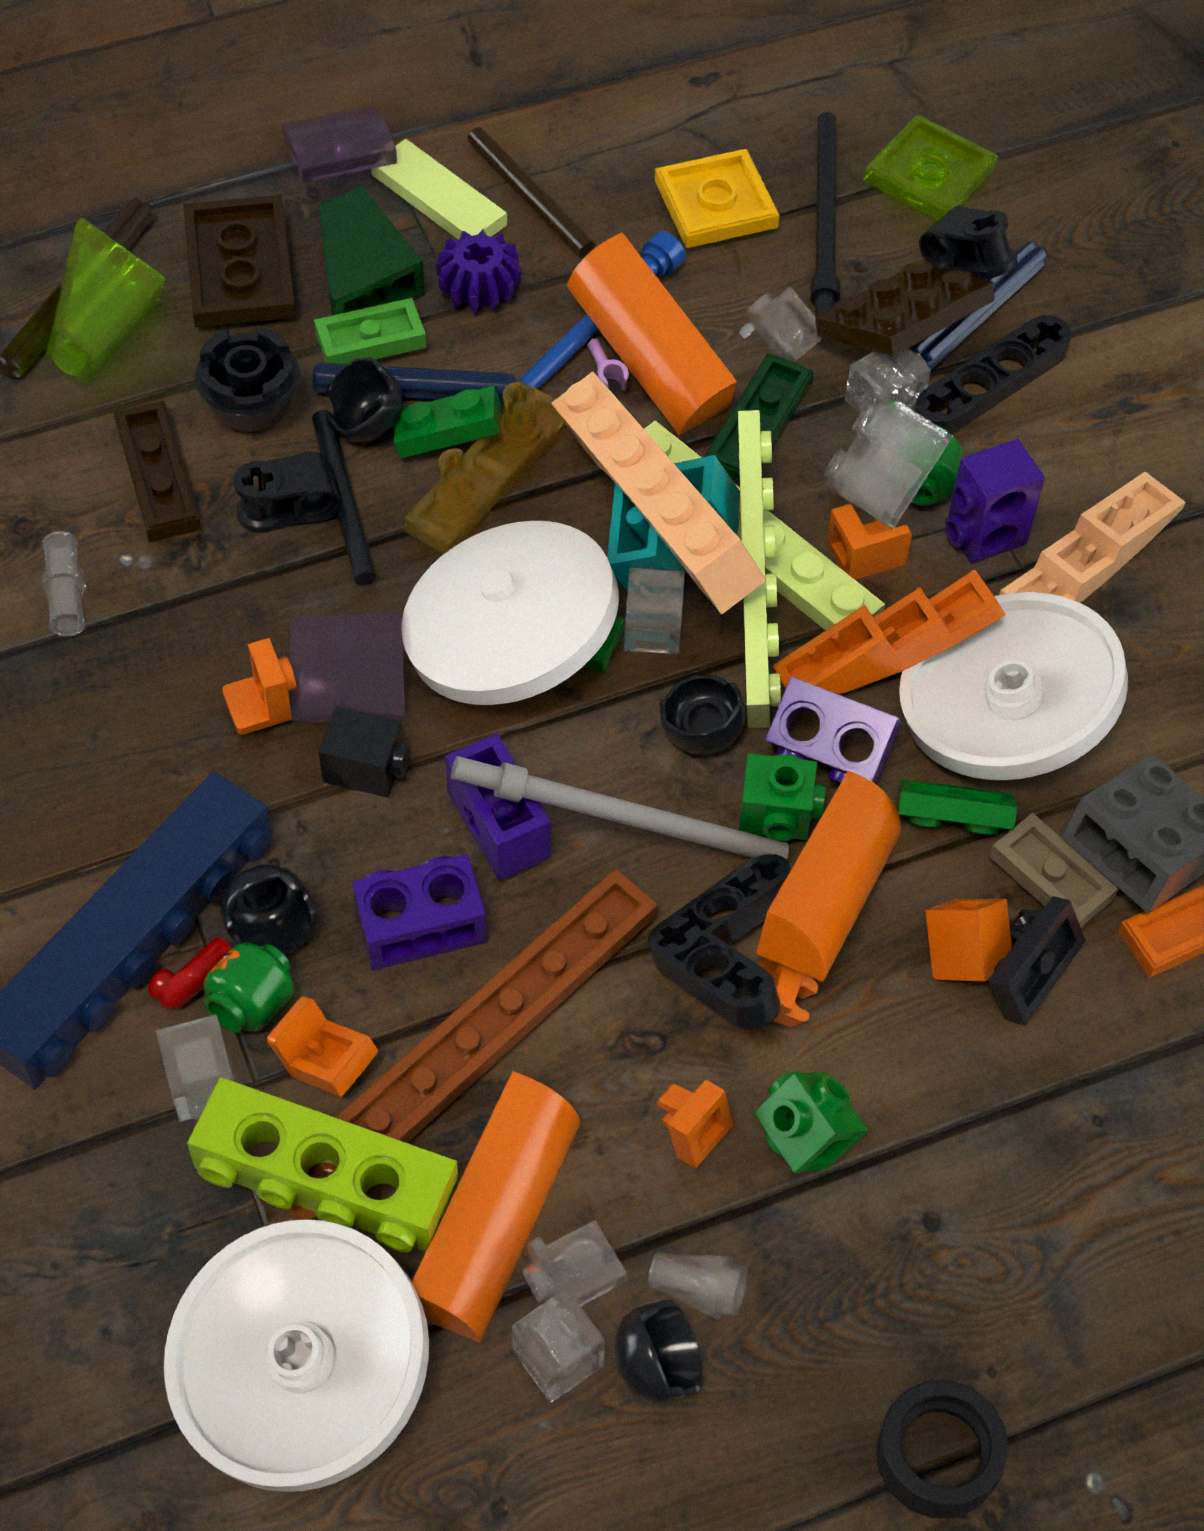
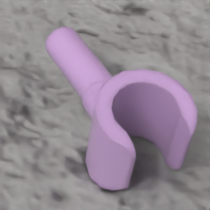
[587,339,629,391]

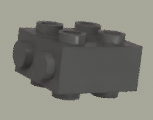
[1061,754,1204,913]

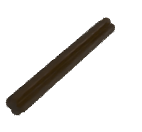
[0,198,154,379]

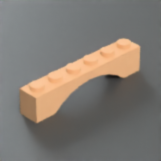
[551,371,767,614]

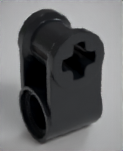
[919,206,1018,278]
[234,452,341,532]

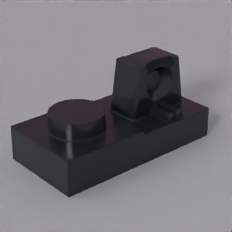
[988,896,1086,1025]

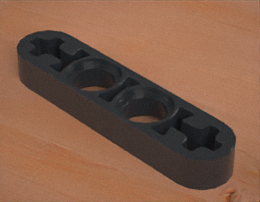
[913,315,1072,435]

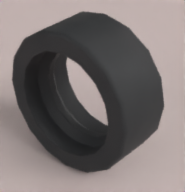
[876,1380,1009,1519]

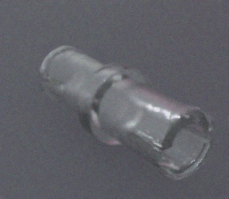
[41,531,86,637]

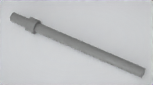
[451,756,789,860]

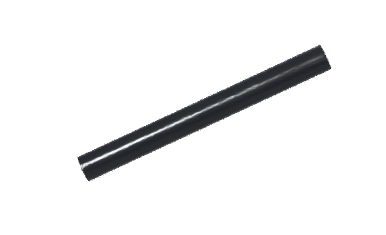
[312,410,376,585]

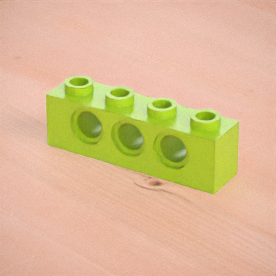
[187,1077,459,1252]

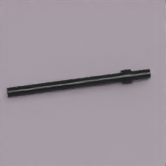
[810,112,840,331]

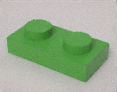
[314,298,427,364]

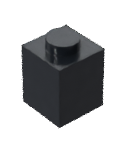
[318,706,411,798]

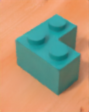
[607,455,740,600]

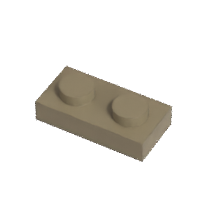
[989,813,1119,928]

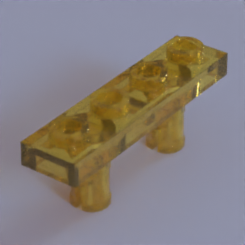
[404,382,567,554]

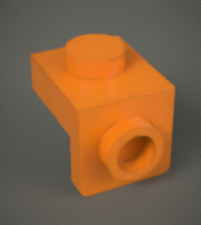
[222,638,297,735]
[267,996,379,1098]

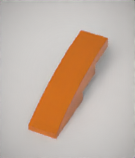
[772,569,1006,694]

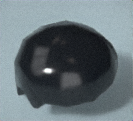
[326,357,403,443]
[660,674,746,755]
[220,864,317,956]
[614,1300,702,1405]

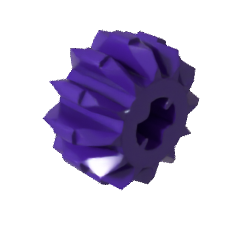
[436,228,521,314]

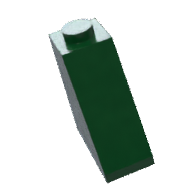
[319,186,425,315]

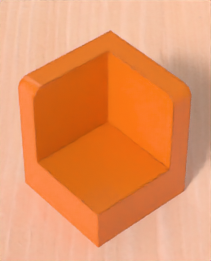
[826,504,912,580]
[925,899,1012,981]

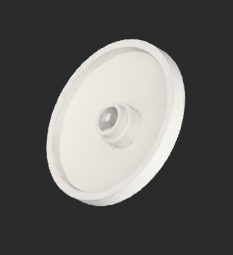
[401,521,619,705]
[899,592,1128,780]
[164,1220,429,1492]

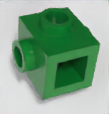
[739,753,826,841]
[753,1071,868,1173]

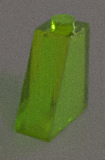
[46,218,166,384]

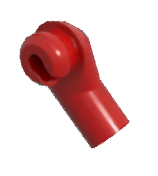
[148,938,232,1010]

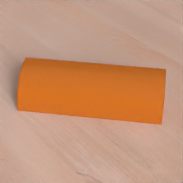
[567,232,737,436]
[756,770,901,982]
[412,1071,581,1344]

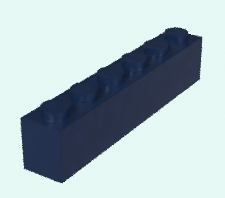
[0,770,273,1090]

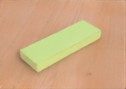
[371,139,507,240]

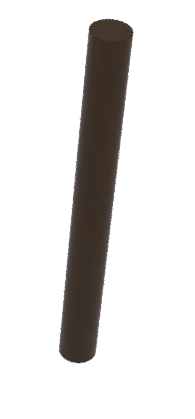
[468,127,595,258]

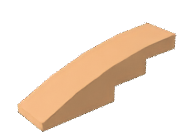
[999,472,1186,603]

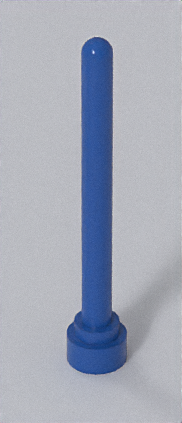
[516,231,686,398]

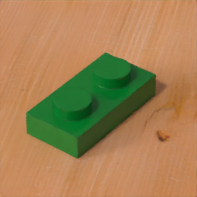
[394,385,501,458]
[897,778,1018,835]

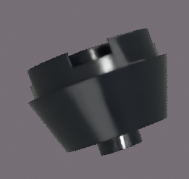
[195,327,300,432]

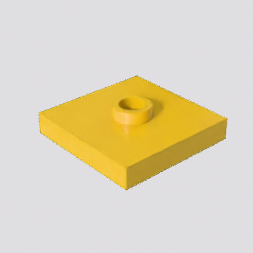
[655,149,780,248]

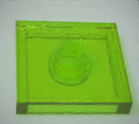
[863,114,998,220]

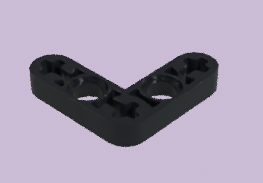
[648,854,791,1029]

